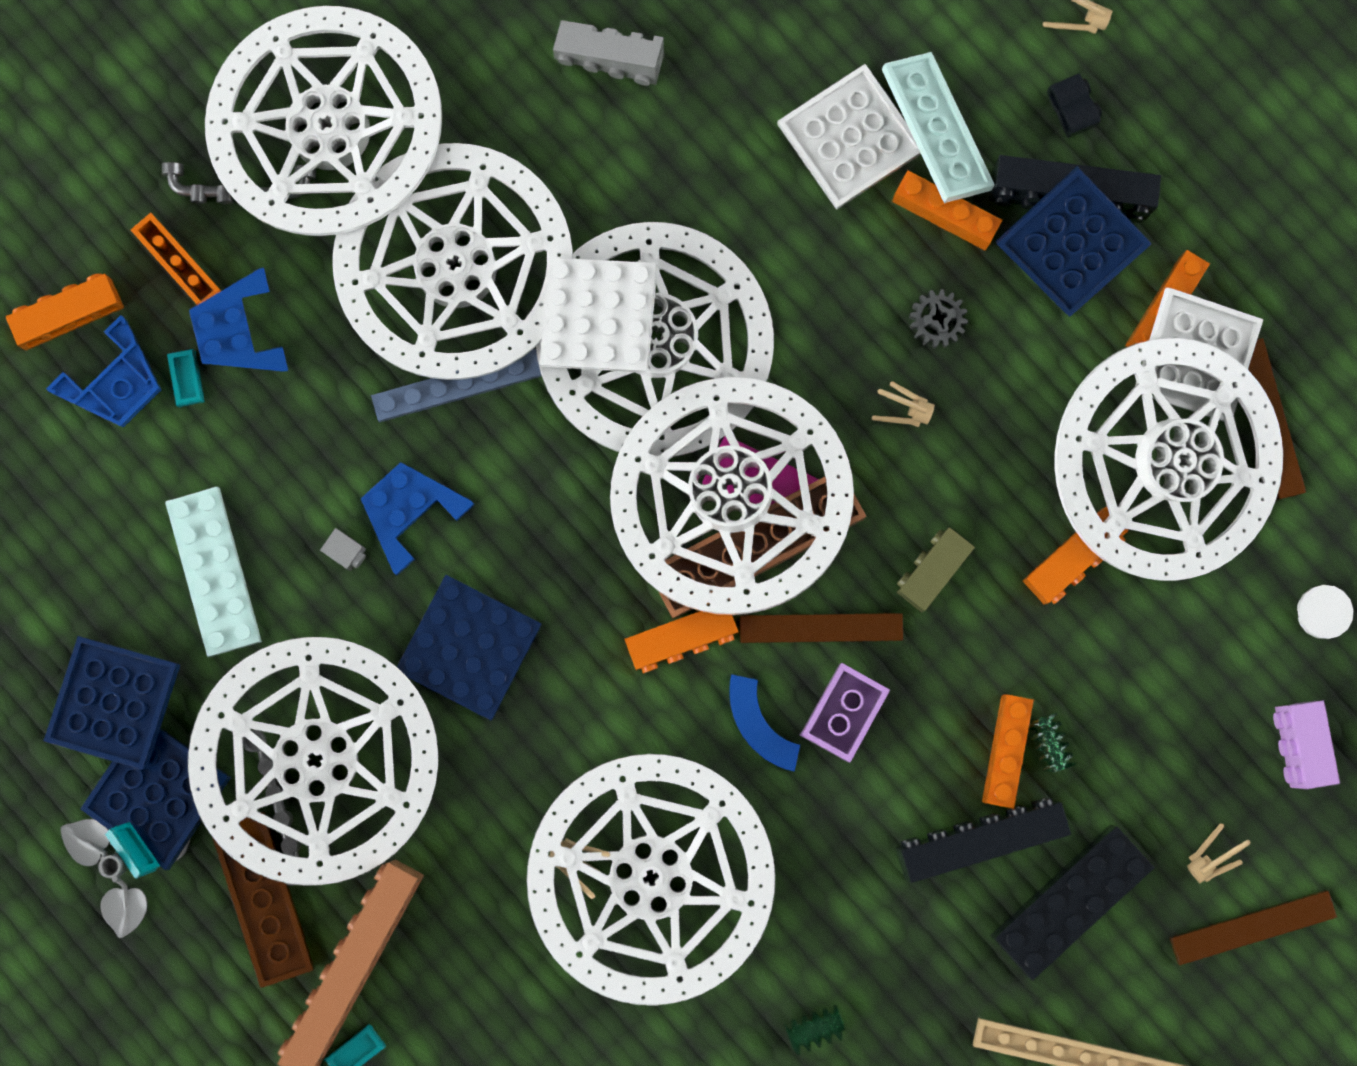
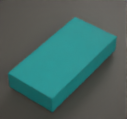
[167,349,205,407]
[105,822,160,879]
[324,1024,386,1066]

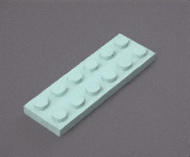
[882,52,995,203]
[165,487,262,657]

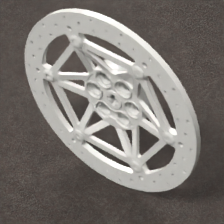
[205,6,442,236]
[333,143,573,380]
[536,222,774,457]
[1055,338,1283,580]
[610,377,854,615]
[188,637,438,885]
[527,754,775,1005]

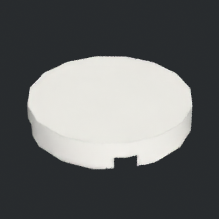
[1297,585,1353,639]

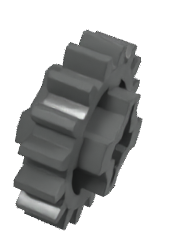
[909,289,968,349]

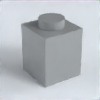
[320,528,366,571]

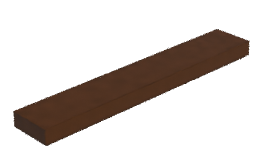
[1248,338,1306,500]
[740,613,903,643]
[1169,890,1337,965]

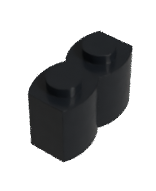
[1047,73,1102,138]

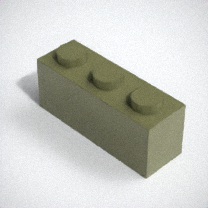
[896,527,975,613]

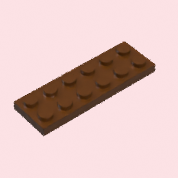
[212,812,315,989]

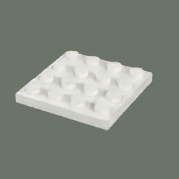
[777,64,921,210]
[539,258,658,373]
[1136,288,1263,421]

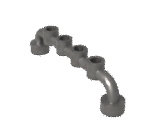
[162,162,316,204]
[243,730,302,885]

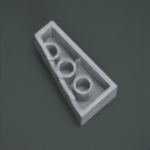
[553,20,664,86]

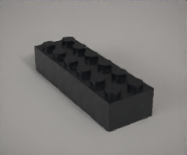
[988,155,1161,223]
[895,797,1072,883]
[990,825,1155,981]

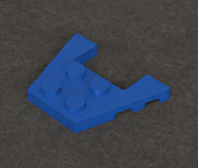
[189,267,288,372]
[46,315,161,428]
[361,462,475,576]

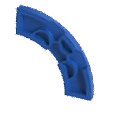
[729,674,800,772]

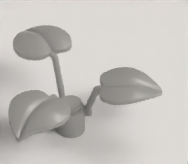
[61,819,190,938]

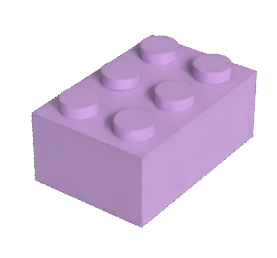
[800,663,890,762]
[1273,701,1340,789]

